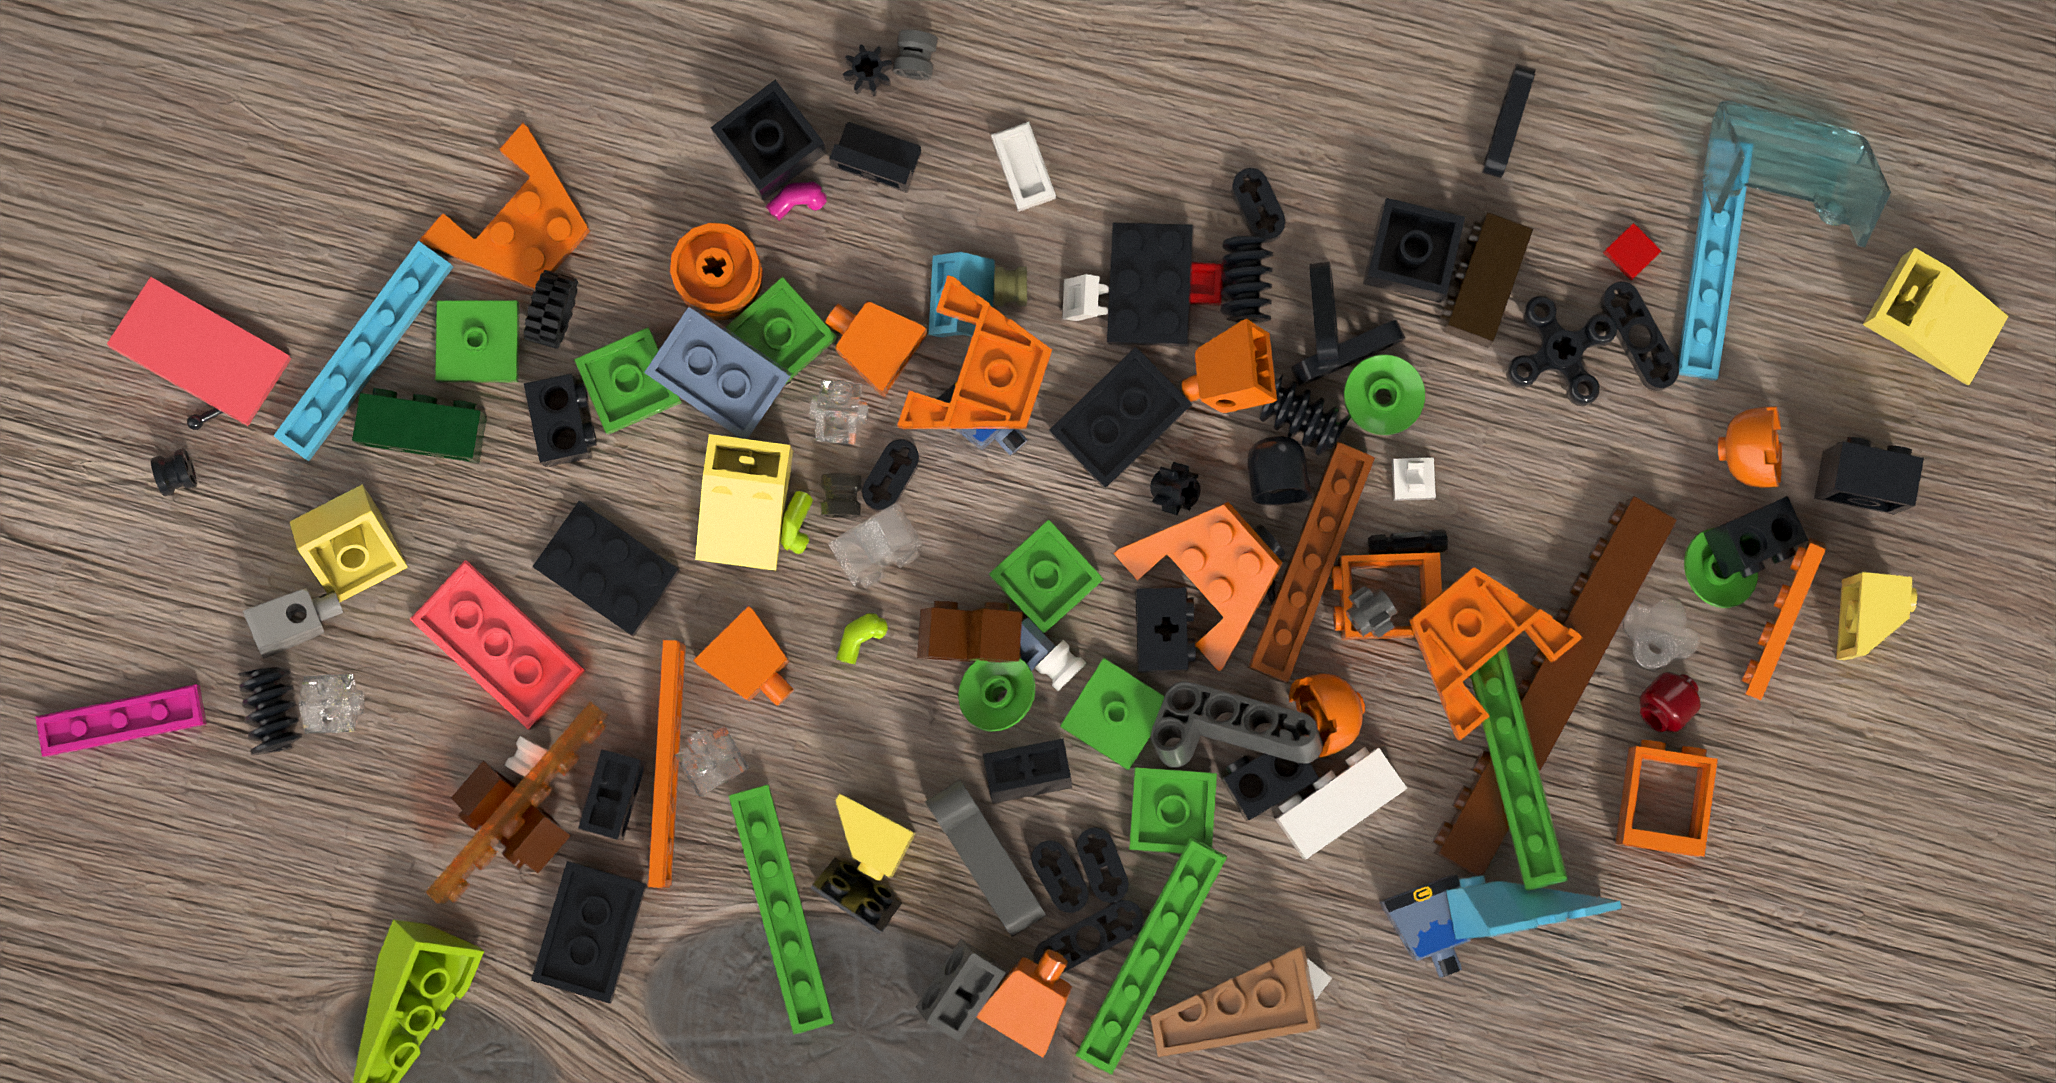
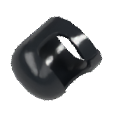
[1247,436,1312,506]

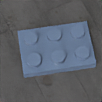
[644,304,792,439]

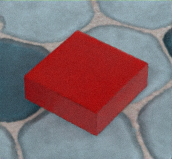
[1603,223,1662,281]
[1191,262,1223,306]

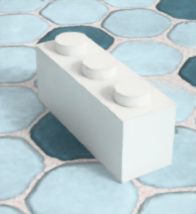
[1275,747,1407,859]

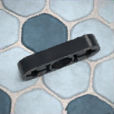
[1482,63,1536,179]
[1309,261,1340,365]
[1600,282,1679,391]
[1291,320,1406,386]
[1034,900,1143,974]

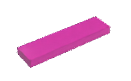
[35,684,207,757]

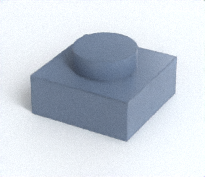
[1019,618,1056,671]

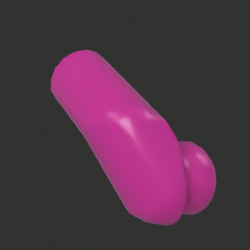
[765,182,827,221]

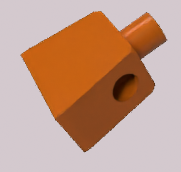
[825,301,927,397]
[1182,319,1277,413]
[693,606,794,706]
[976,950,1072,1057]

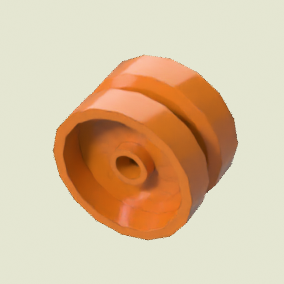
[670,223,763,320]

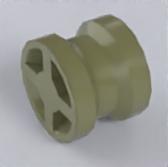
[994,266,1027,307]

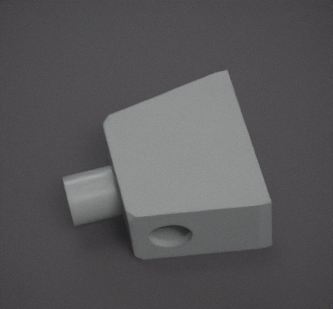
[243,588,343,659]

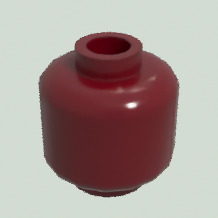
[1639,672,1701,732]

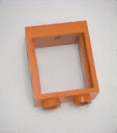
[1332,553,1442,640]
[1615,740,1718,857]

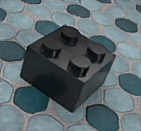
[710,79,827,201]
[1363,198,1465,303]
[1814,437,1924,515]

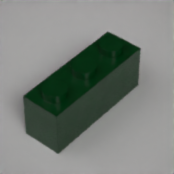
[352,388,487,464]

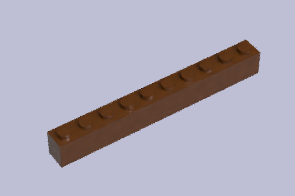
[1433,496,1677,876]

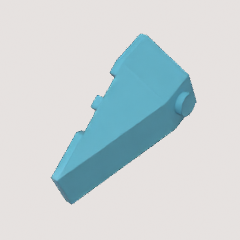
[1446,875,1622,939]

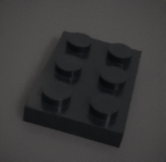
[1107,223,1194,347]
[1049,347,1192,490]
[532,501,680,637]
[531,861,647,1004]

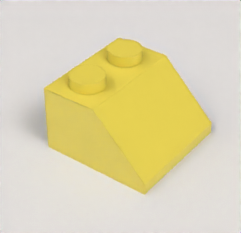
[290,484,408,603]
[1836,572,1917,660]
[836,794,916,880]

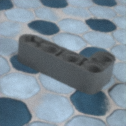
[1151,681,1323,767]
[925,779,1046,937]

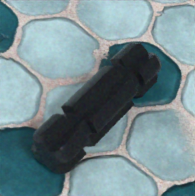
[1367,529,1448,555]

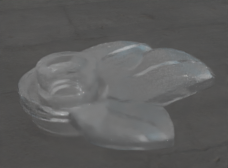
[1623,596,1701,670]

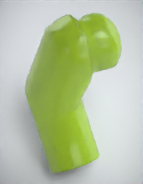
[780,491,813,554]
[836,613,888,665]

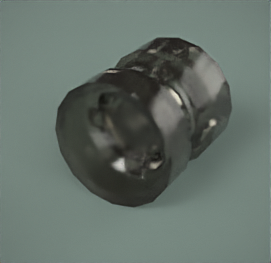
[821,473,862,518]

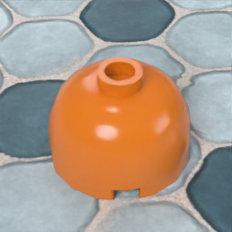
[1718,406,1782,488]
[1289,673,1365,757]

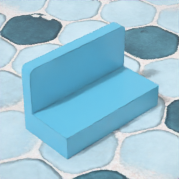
[928,252,995,337]

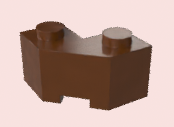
[917,601,1022,663]
[451,760,571,873]

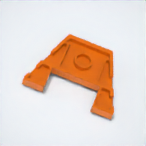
[420,123,590,290]
[897,275,1052,429]
[1113,502,1283,671]
[1409,567,1582,740]

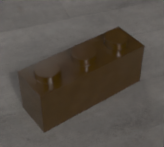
[1440,213,1533,348]

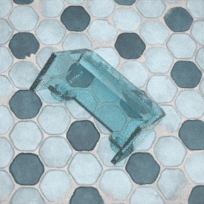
[1702,101,1891,247]

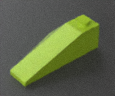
[353,919,484,1083]

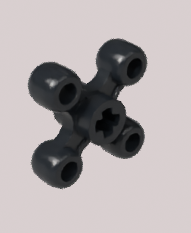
[1506,295,1617,406]

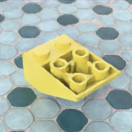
[1863,248,2009,385]
[695,434,793,571]

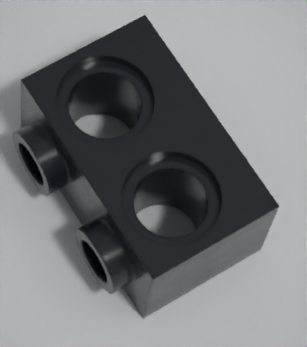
[524,373,597,468]
[1704,496,1808,578]
[1221,740,1319,821]
[578,749,647,841]

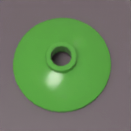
[1344,355,1425,435]
[1684,528,1758,608]
[958,658,1035,731]

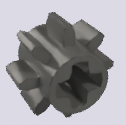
[1345,586,1397,638]

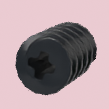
[1220,236,1273,323]
[1260,374,1352,456]
[237,667,302,755]

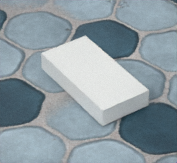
[991,122,1056,212]

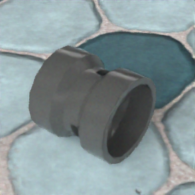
[893,30,938,80]

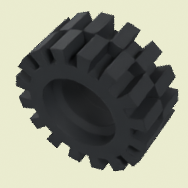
[524,270,578,349]

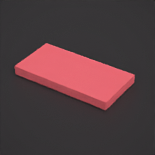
[107,277,291,426]
[410,560,585,730]

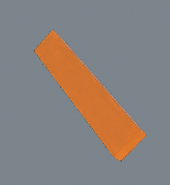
[648,640,686,888]

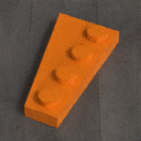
[1742,538,1826,700]

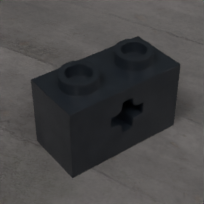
[1135,588,1196,673]

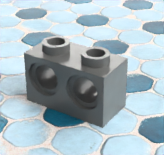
[916,939,1005,1042]

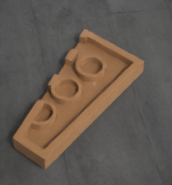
[1150,946,1320,1057]

